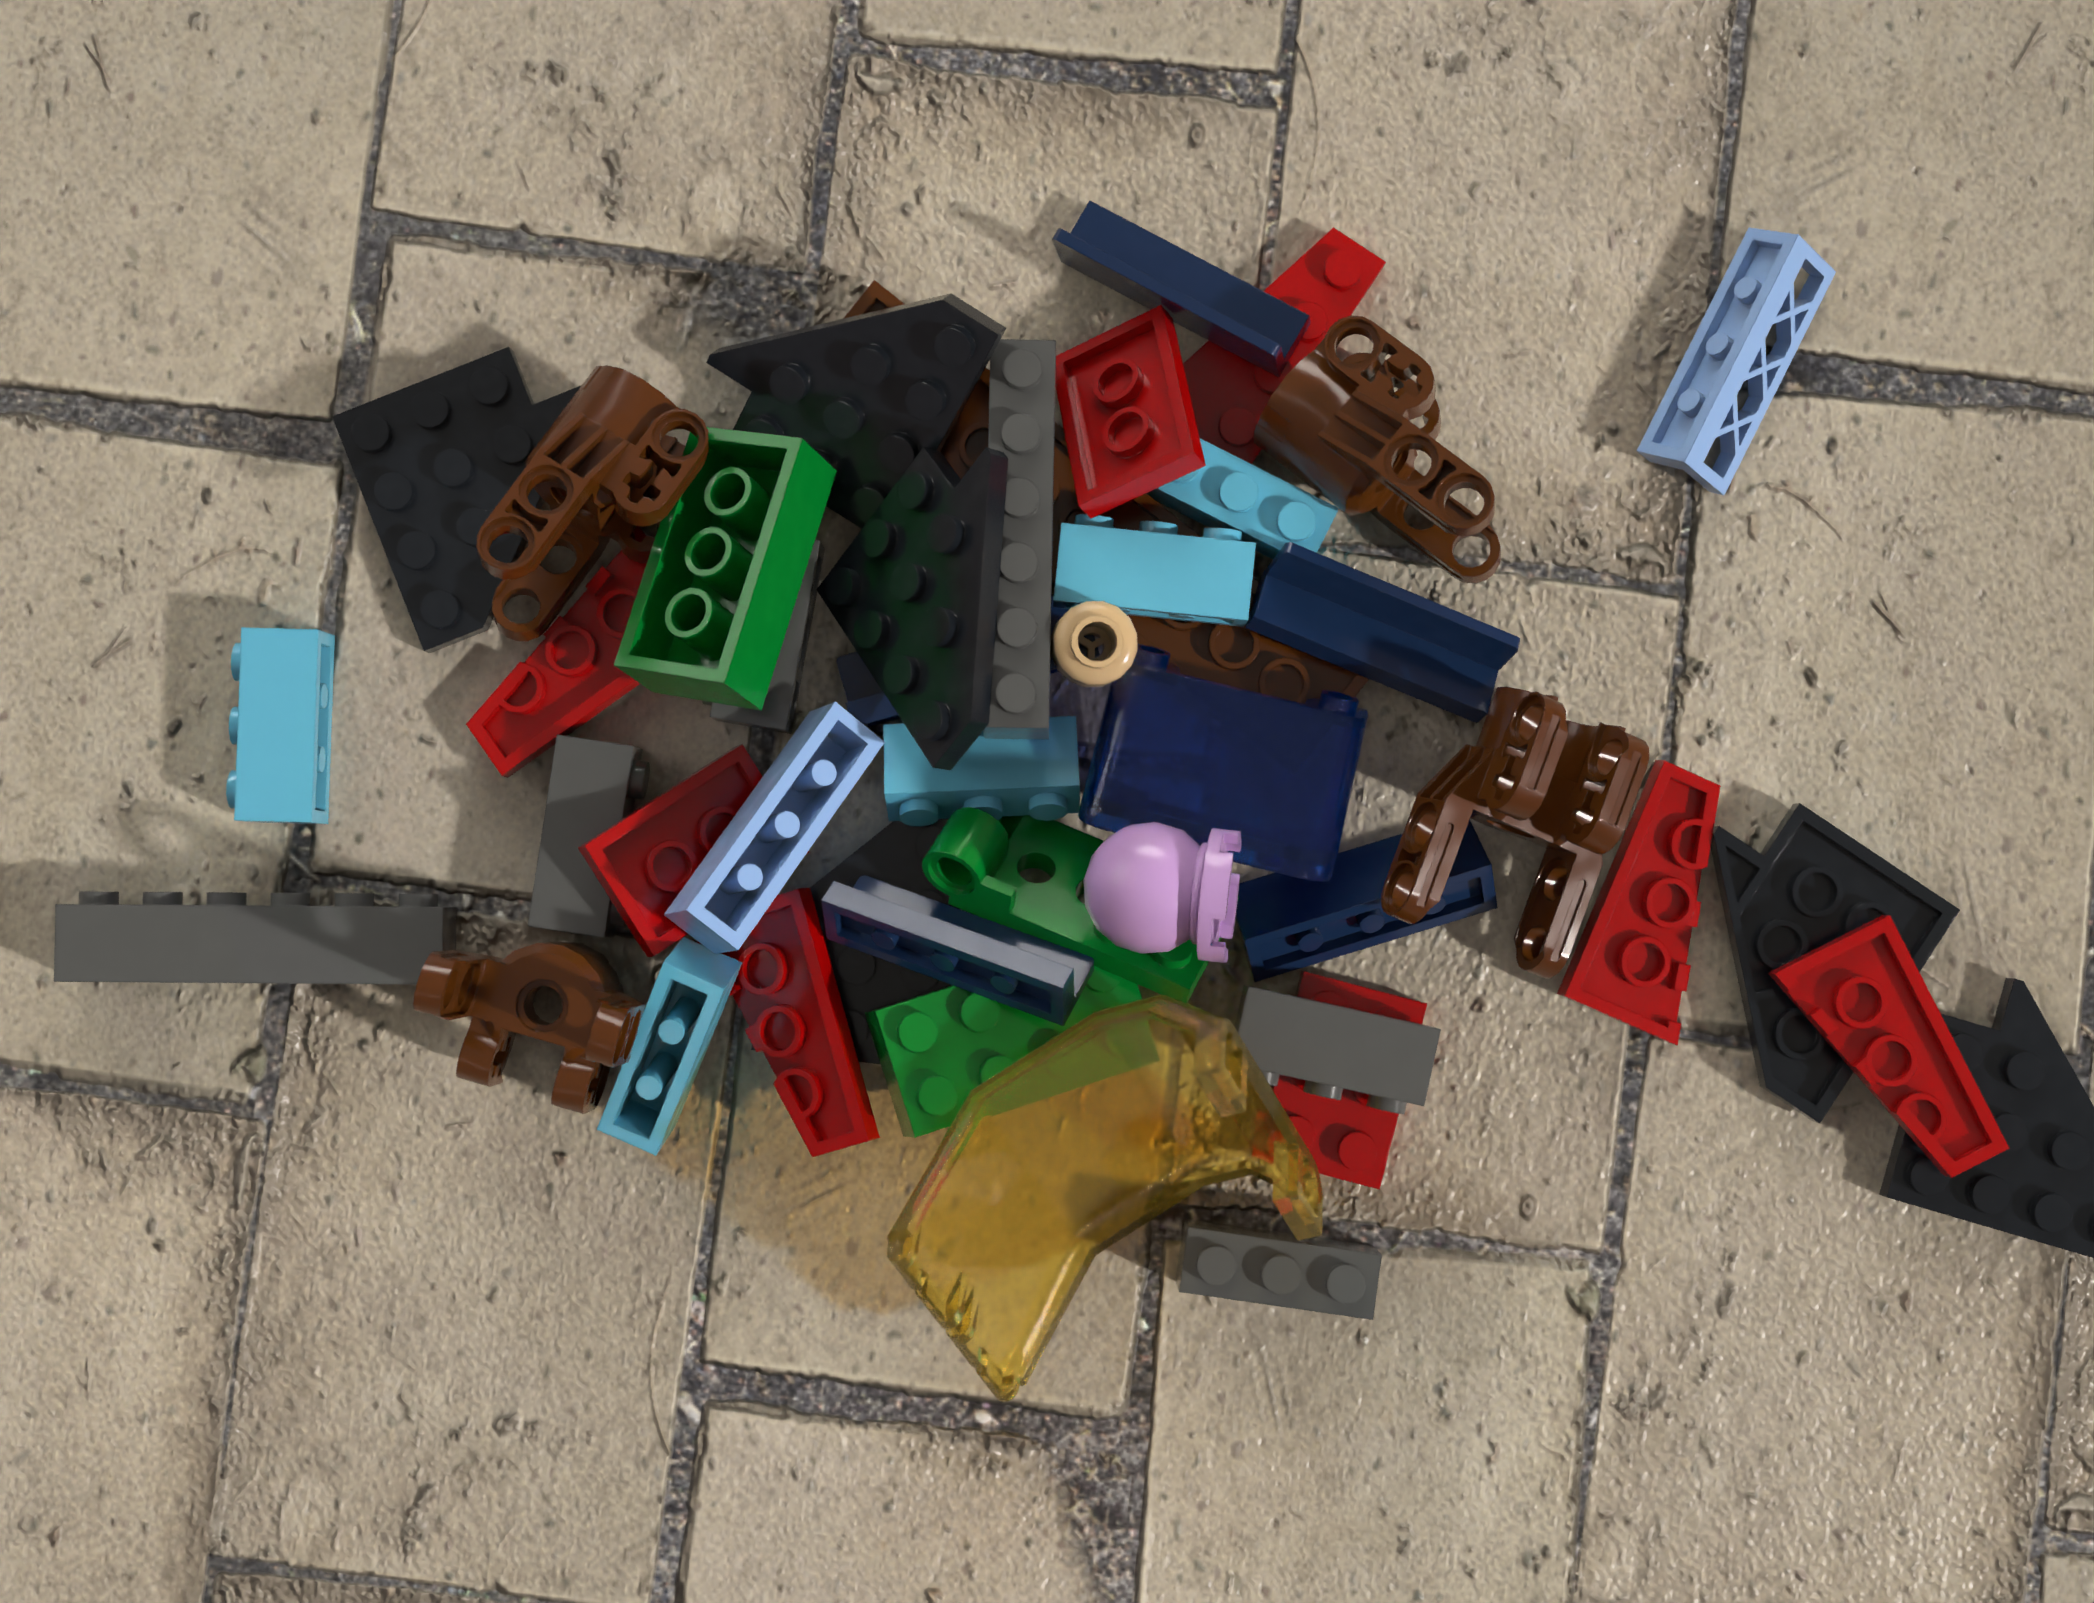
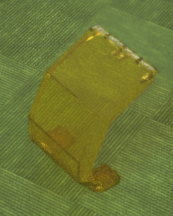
[887,994,1323,1402]

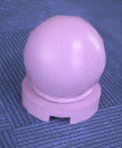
[1083,822,1242,963]

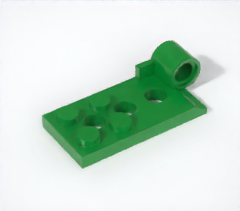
[922,807,1239,1005]

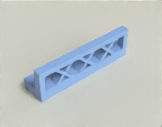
[1637,227,1836,495]

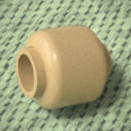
[1051,601,1138,687]

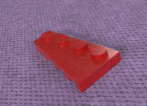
[1183,227,1386,464]
[466,526,647,778]
[1557,760,1721,1046]
[697,888,880,1157]
[1768,915,2010,1178]

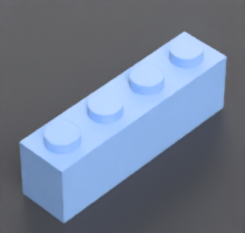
[664,702,885,954]

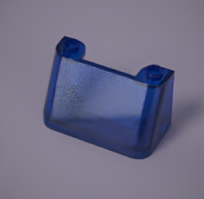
[1078,644,1369,882]

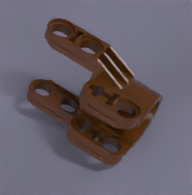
[1254,316,1501,584]
[477,365,709,641]
[1381,687,1649,979]
[413,941,646,1114]

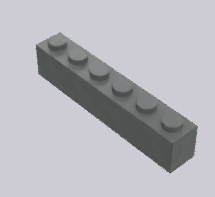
[983,339,1056,740]
[54,891,457,984]

